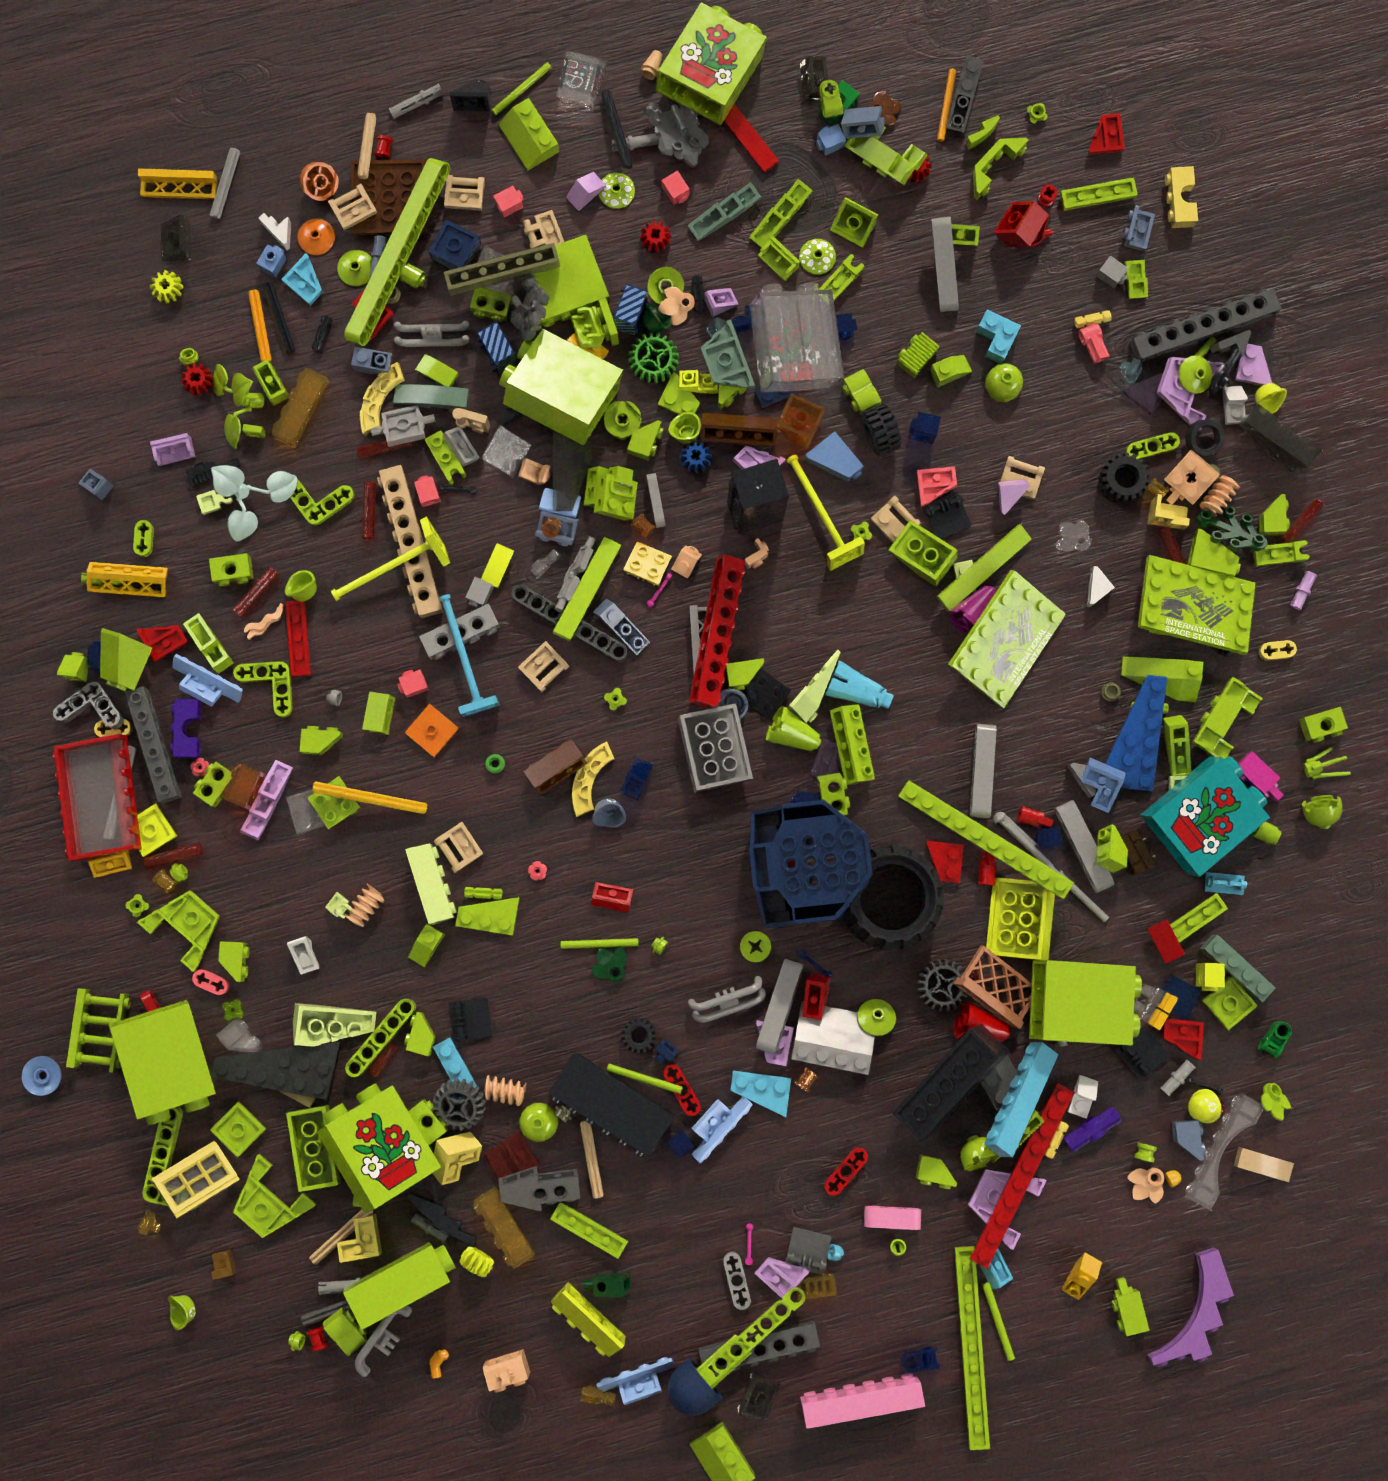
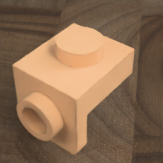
[518,458,551,485]
[745,538,769,569]
[671,546,702,579]

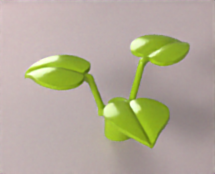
[212,364,264,449]

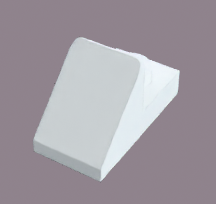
[259,213,291,250]
[1222,386,1248,425]
[287,936,319,974]
[1067,1075,1098,1119]

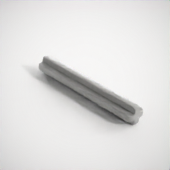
[210,148,240,219]

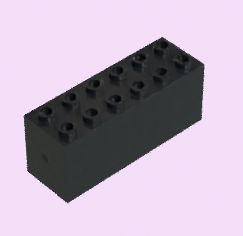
[727,459,789,534]
[892,1024,1010,1142]
[549,1051,674,1158]

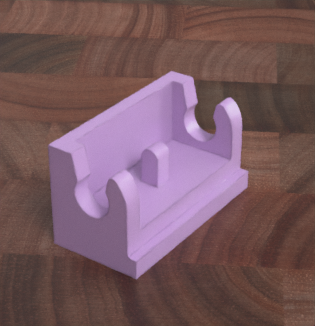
[150,433,196,466]

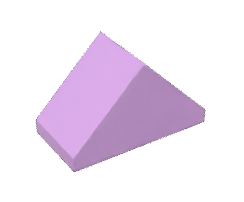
[566,172,606,211]
[704,288,739,317]
[998,479,1030,515]

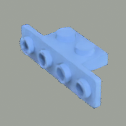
[172,654,243,707]
[692,1096,753,1163]
[596,1357,675,1405]

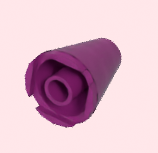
[948,586,997,634]

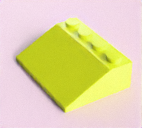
[986,878,1055,960]
[551,1282,626,1357]

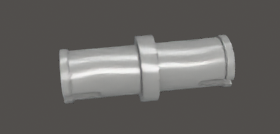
[1160,1059,1196,1097]

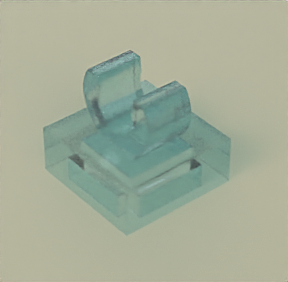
[705,317,726,338]
[1120,358,1143,384]

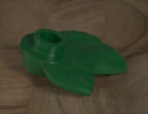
[591,947,627,983]

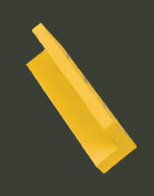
[138,169,217,199]
[87,562,168,597]

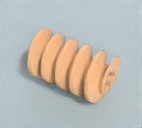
[1200,475,1240,517]
[344,883,384,927]
[484,1075,527,1106]

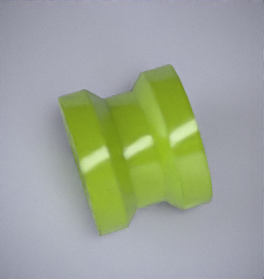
[1134,1142,1157,1163]

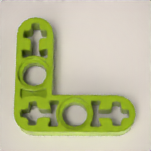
[290,479,355,526]
[233,661,293,718]

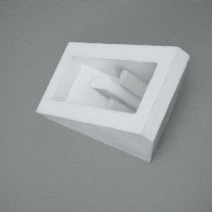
[1087,566,1115,607]

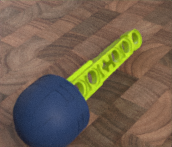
[668,1287,805,1416]

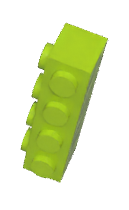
[830,704,875,785]

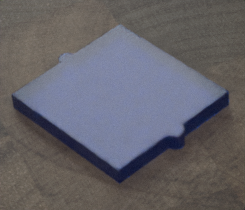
[1157,975,1202,1019]

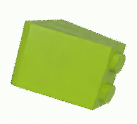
[100,628,152,691]

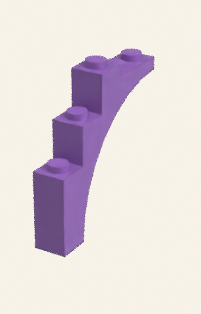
[1147,1247,1234,1367]

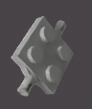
[371,405,436,447]

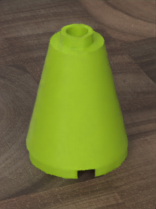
[766,706,821,751]

